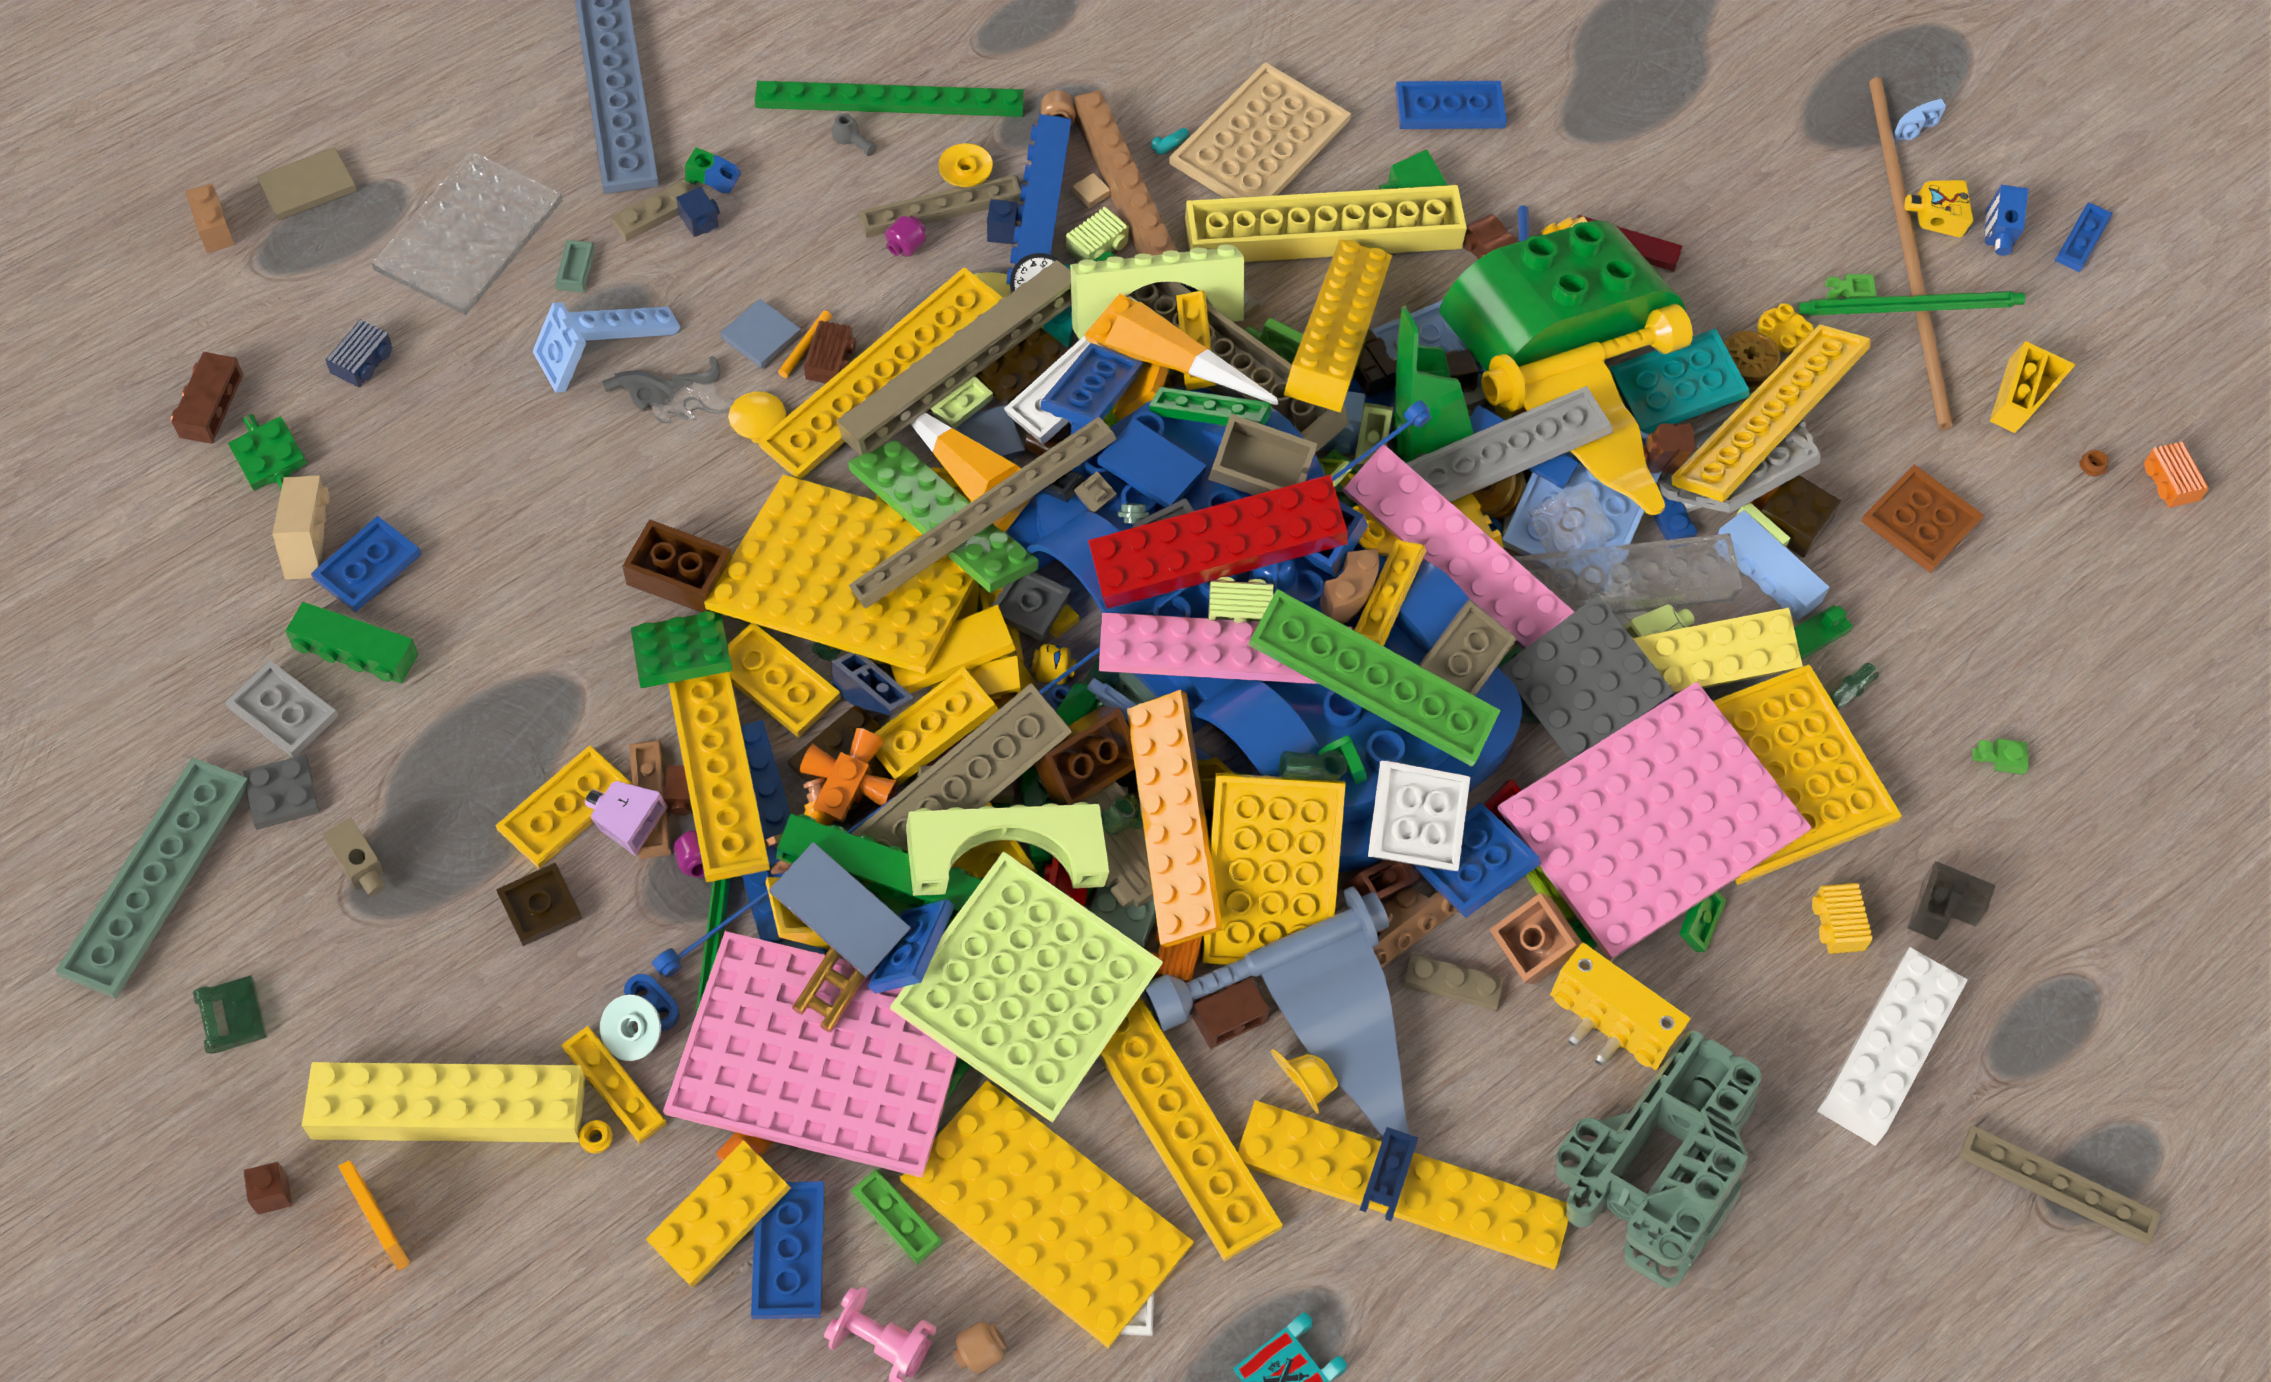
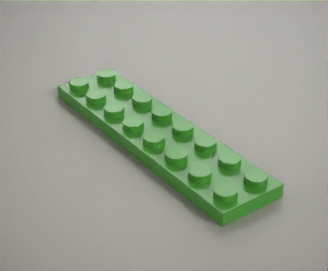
[849,439,1038,593]
[1248,589,1501,766]

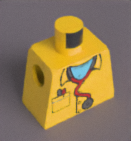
[1904,180,1973,238]

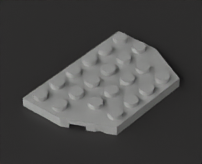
[1656,405,1820,513]

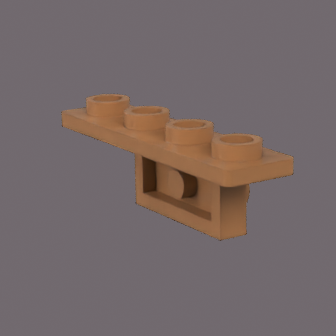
[1373,886,1458,968]

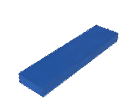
[1470,405,1579,489]

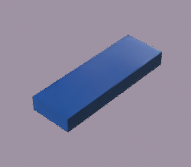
[2055,202,2113,273]

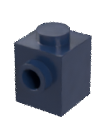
[676,187,720,237]
[987,199,1018,245]

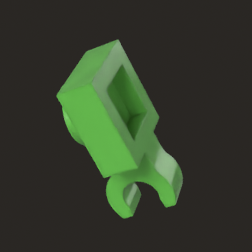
[1972,738,2028,775]

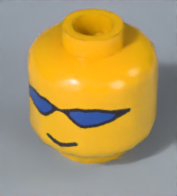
[1031,644,1076,685]

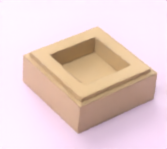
[1072,173,1111,209]

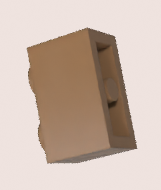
[185,183,234,253]

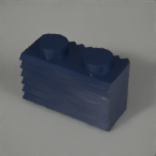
[325,319,393,387]

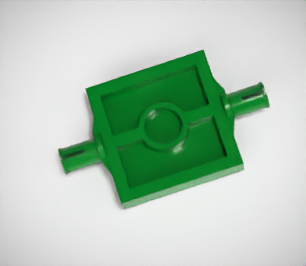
[228,414,308,491]

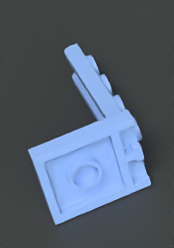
[532,302,680,393]

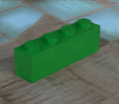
[285,601,418,684]

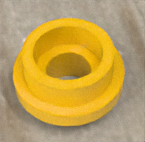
[579,1120,613,1154]

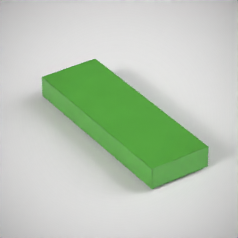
[851,1168,943,1266]

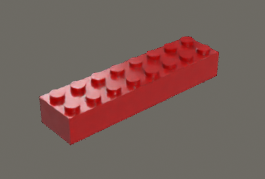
[1088,474,1348,609]

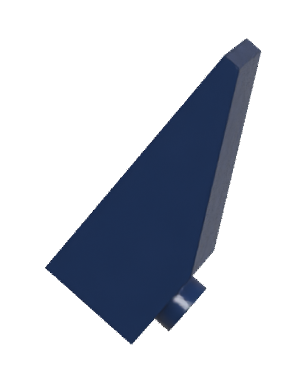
[832,652,914,715]

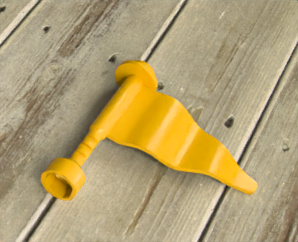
[1481,304,1693,515]

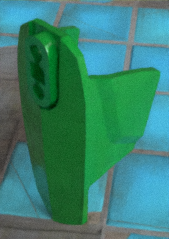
[1392,305,1474,463]

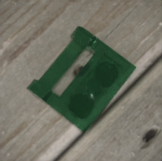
[193,975,267,1054]

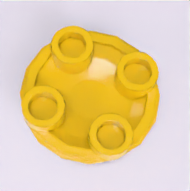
[1757,303,1814,353]
[728,391,787,443]

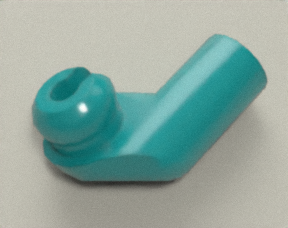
[1151,127,1190,155]

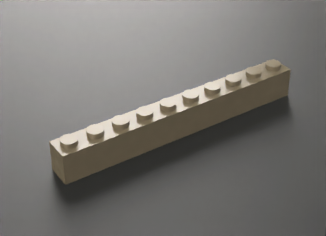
[837,260,1072,455]

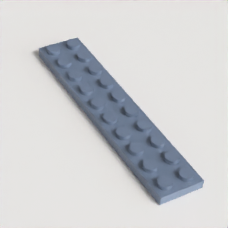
[575,0,659,194]

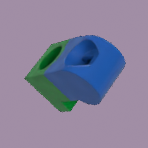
[685,147,741,194]

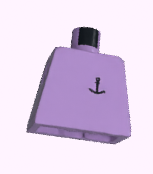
[585,781,668,856]

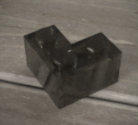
[1907,861,1996,940]

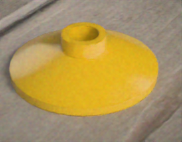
[938,143,993,187]
[1352,505,1400,556]

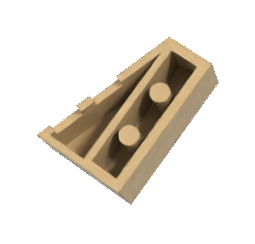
[272,475,329,580]

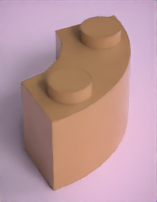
[1320,548,1379,624]

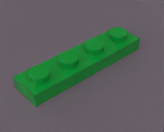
[1149,387,1272,426]

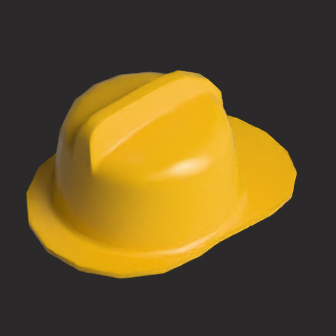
[1271,1049,1338,1114]

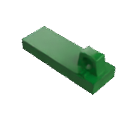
[1794,605,1853,660]

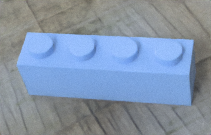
[1714,510,1830,621]

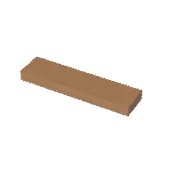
[629,740,671,859]

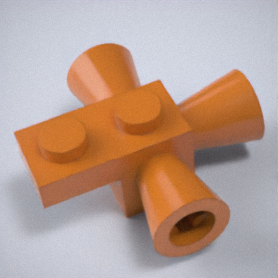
[800,728,899,823]

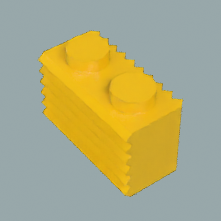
[1812,883,1872,954]

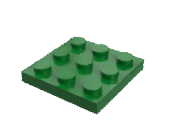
[630,611,733,688]

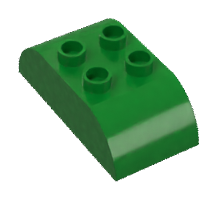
[1438,220,1686,372]

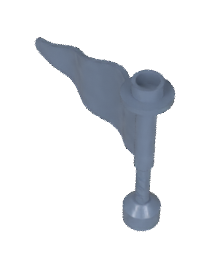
[1144,887,1410,1138]

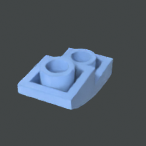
[1893,99,1946,141]

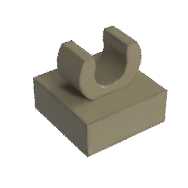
[1074,471,1117,514]

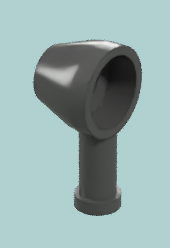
[832,113,876,156]

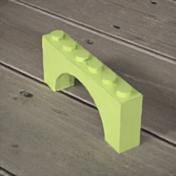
[1070,245,1244,339]
[906,802,1109,896]

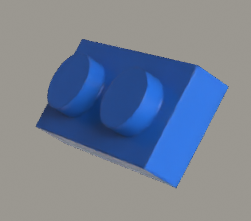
[1653,494,1698,546]

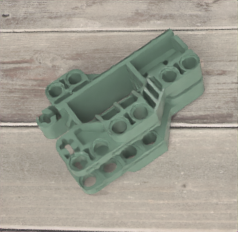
[1555,1030,1761,1288]

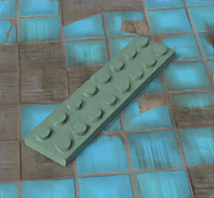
[55,757,249,999]

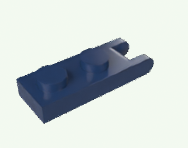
[1359,1127,1418,1222]

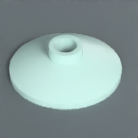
[600,995,661,1061]

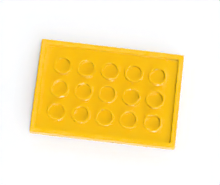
[1202,773,1345,965]

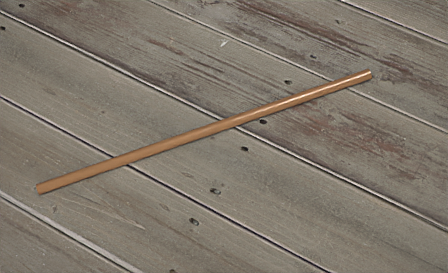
[1869,78,1953,430]

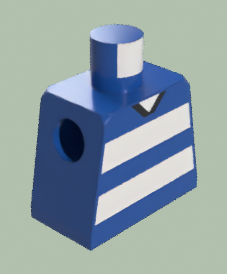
[1985,185,2028,256]

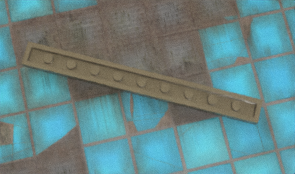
[849,417,1116,609]

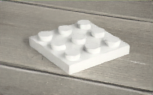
[1368,761,1470,871]

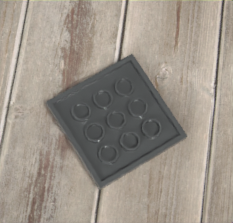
[1500,595,1674,761]

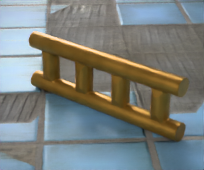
[792,947,866,1032]

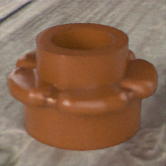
[2079,450,2108,477]

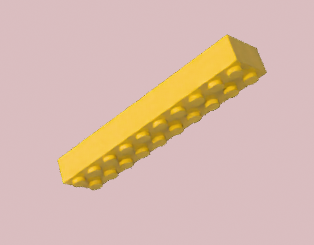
[1284,239,1392,413]

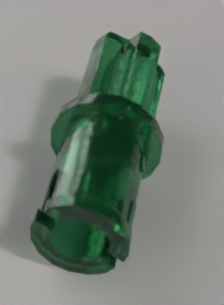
[1830,663,1879,708]

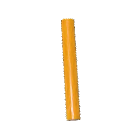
[778,310,832,378]

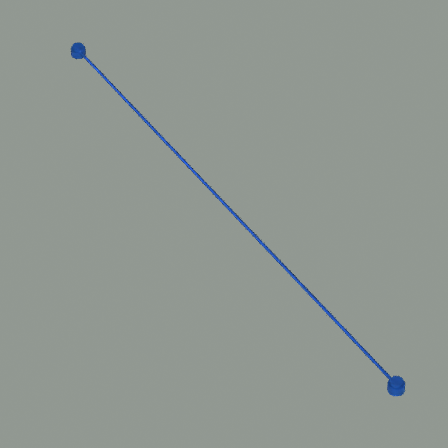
[652,400,1432,978]

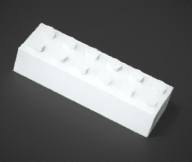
[1817,947,1968,1146]

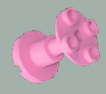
[824,1286,936,1382]

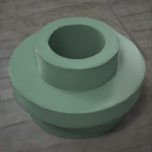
[1118,503,1149,524]

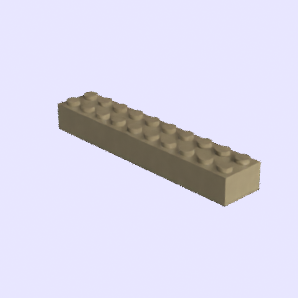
[1126,282,1349,454]

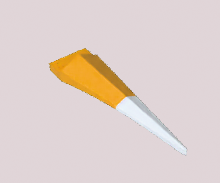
[1084,293,1278,405]
[910,413,1034,532]

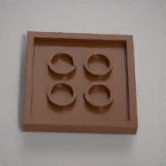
[1861,464,1985,573]

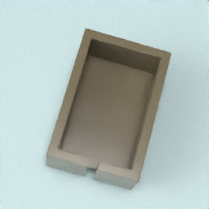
[1208,414,1318,495]

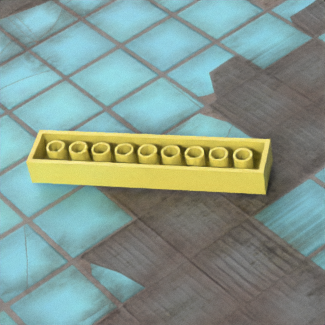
[1185,185,1467,262]

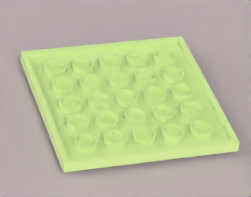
[890,851,1163,1123]

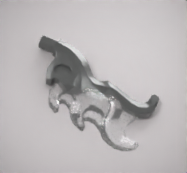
[602,356,734,424]

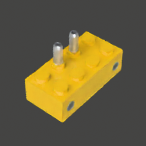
[1550,942,1691,1071]

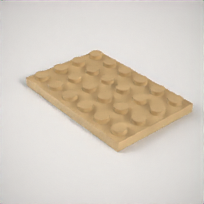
[1169,62,1351,199]

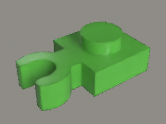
[1825,274,1877,299]

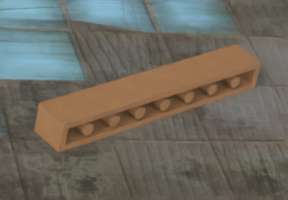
[1075,90,1176,256]

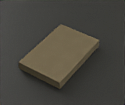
[256,147,357,221]
[1418,599,1517,696]

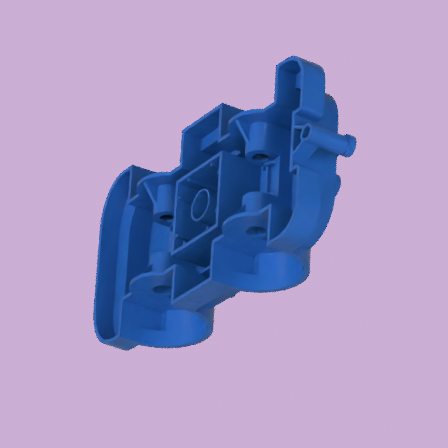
[1006,386,1522,873]

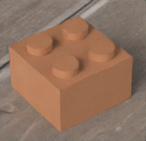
[1489,892,1582,985]

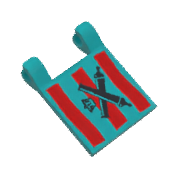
[1233,1312,1347,1382]

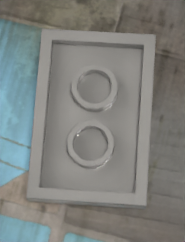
[225,660,339,758]

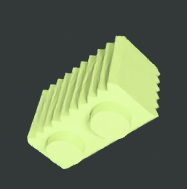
[1065,207,1129,263]
[1208,577,1274,623]

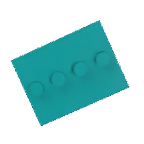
[1610,328,1749,434]

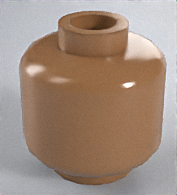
[1040,90,1076,125]
[953,1321,1007,1374]

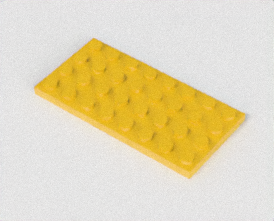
[900,1080,1194,1349]

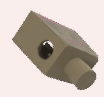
[323,817,386,897]

